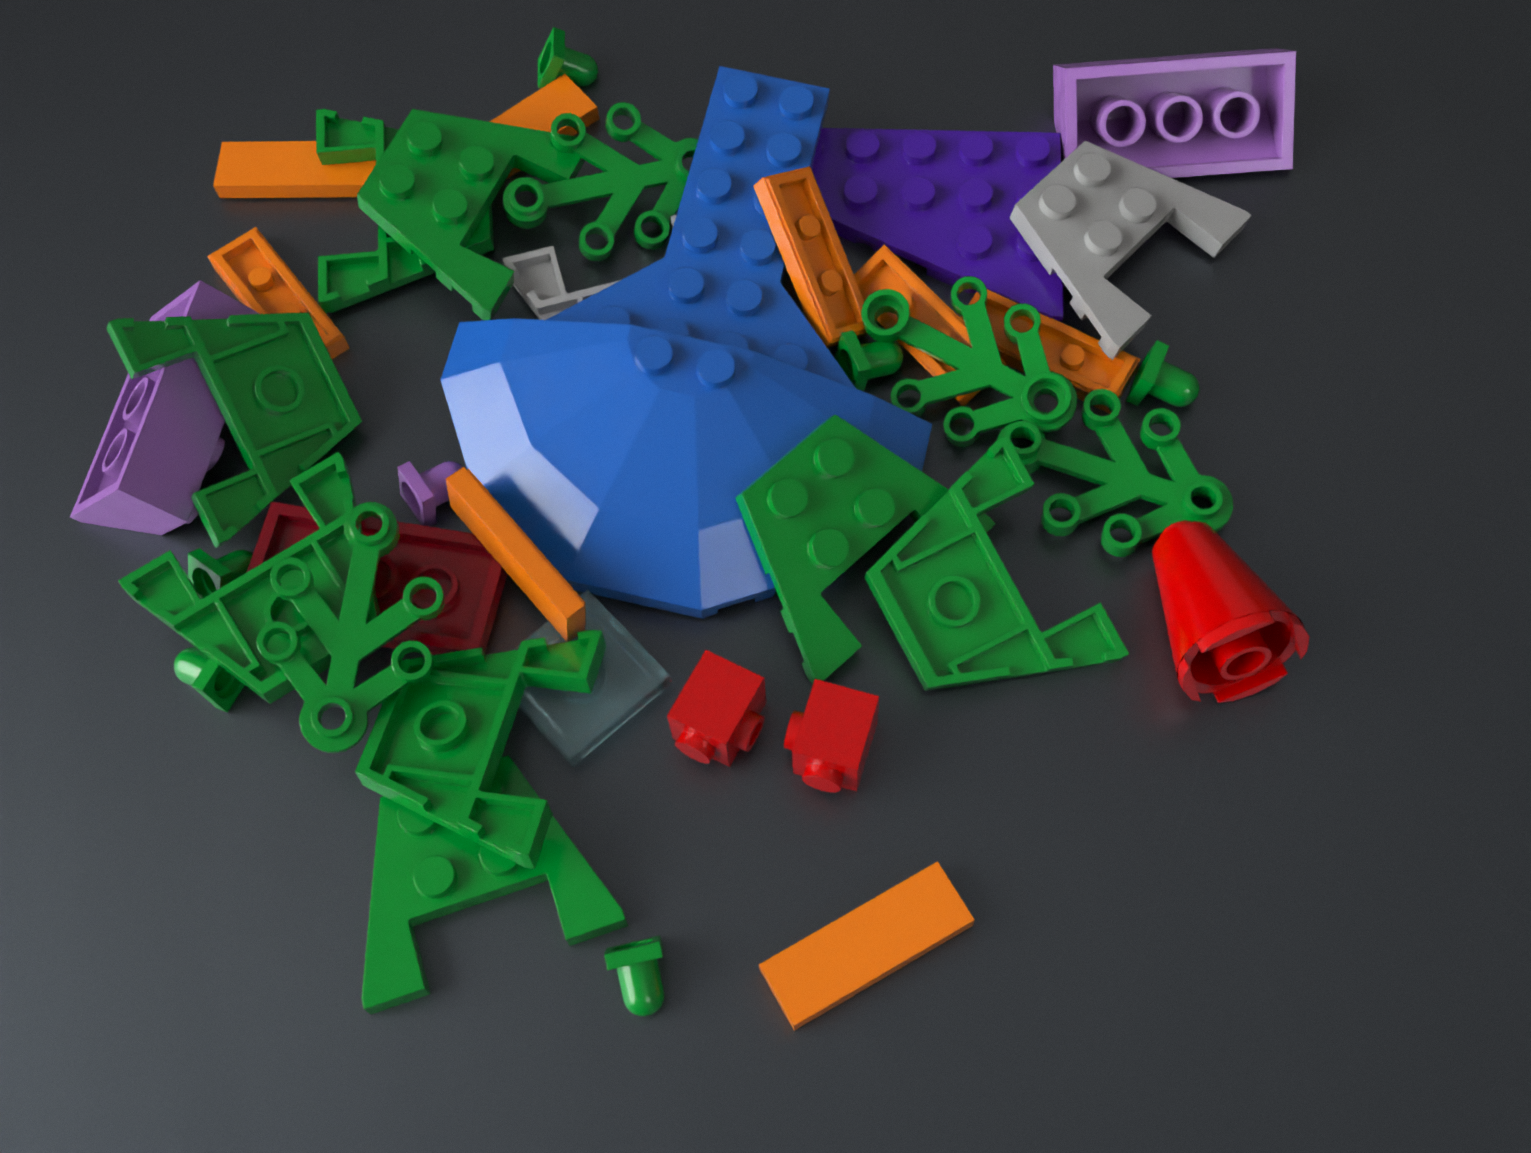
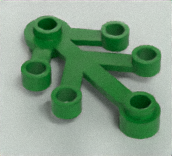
[503,102,698,261]
[861,276,1077,447]
[997,389,1233,557]
[256,502,445,753]

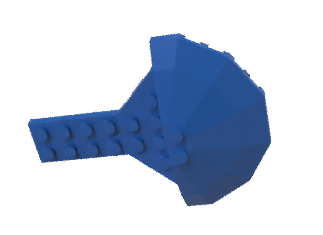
[440,66,932,619]

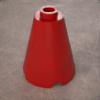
[1152,520,1310,703]

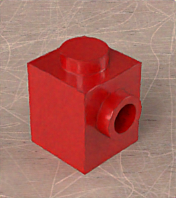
[667,650,767,767]
[784,679,879,793]

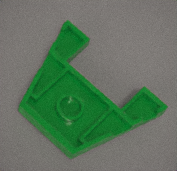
[316,109,494,313]
[357,109,585,320]
[107,312,362,548]
[735,414,996,684]
[864,435,1129,691]
[118,452,380,704]
[355,630,607,869]
[361,755,628,1015]

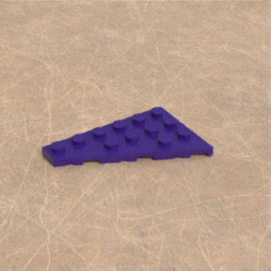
[811,128,1063,322]

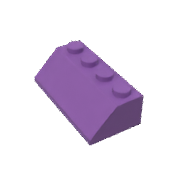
[1053,48,1296,178]
[70,280,260,535]

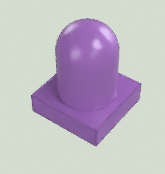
[397,461,463,527]

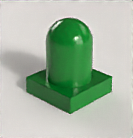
[538,27,598,89]
[834,330,903,392]
[1125,340,1200,407]
[188,548,253,599]
[174,647,245,713]
[604,935,665,1016]

